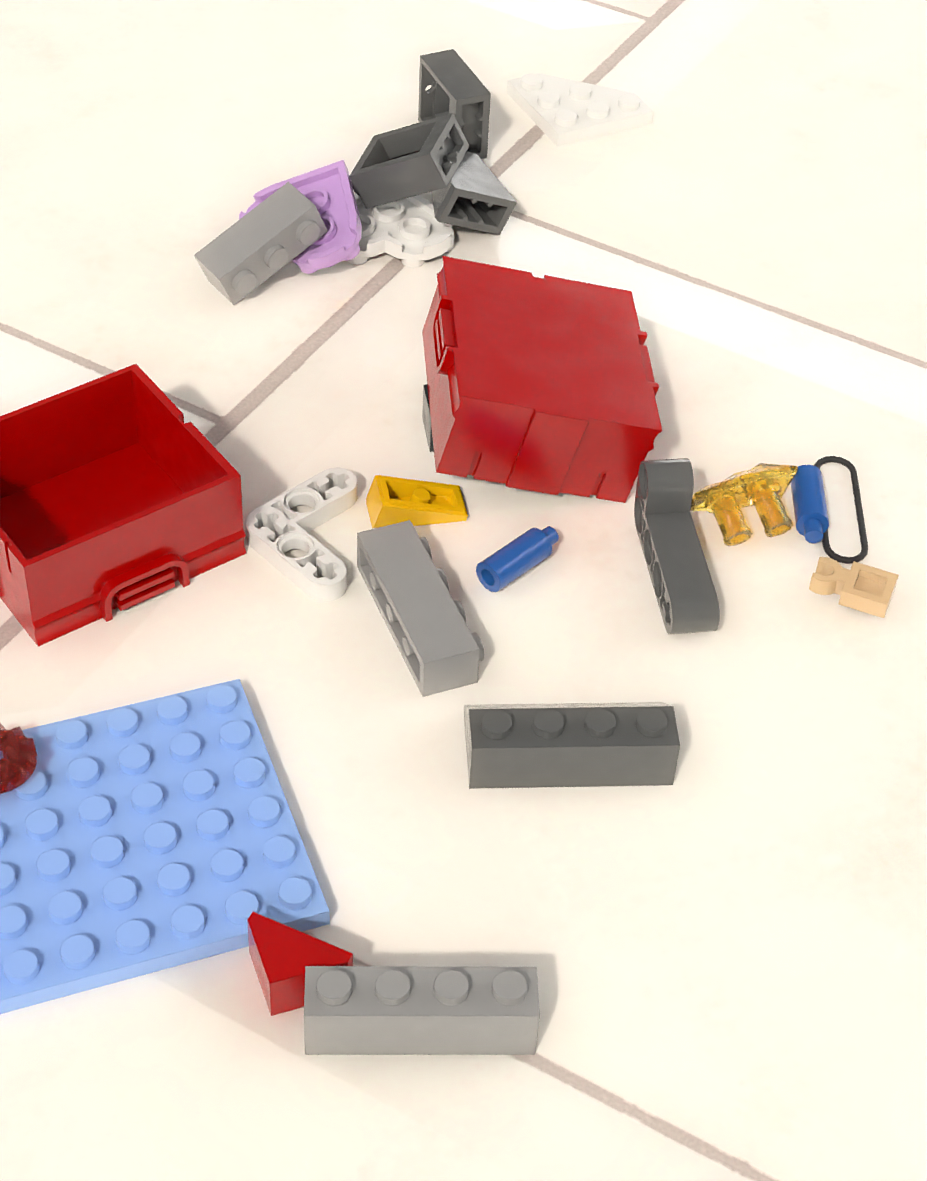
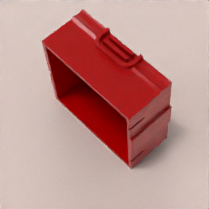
[422,256,663,503]
[0,364,247,647]

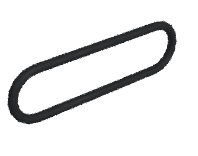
[814,456,868,564]

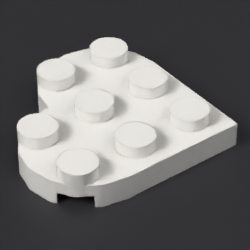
[347,194,454,268]

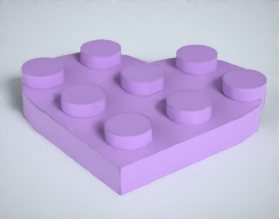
[239,160,362,274]

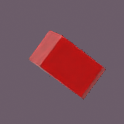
[247,912,353,1016]

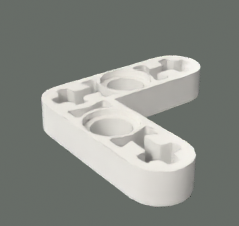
[245,467,357,602]

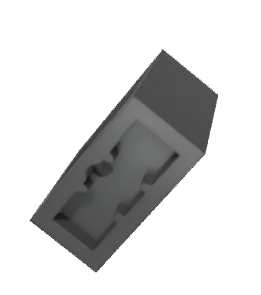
[418,49,491,159]
[349,113,469,209]

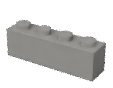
[357,520,484,697]
[304,966,540,1055]

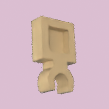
[809,557,899,618]

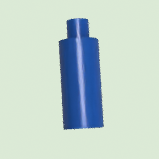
[790,465,829,543]
[476,526,559,592]

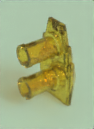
[690,463,798,546]

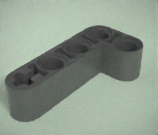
[634,458,720,634]

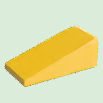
[366,475,468,528]

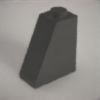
[432,151,517,235]

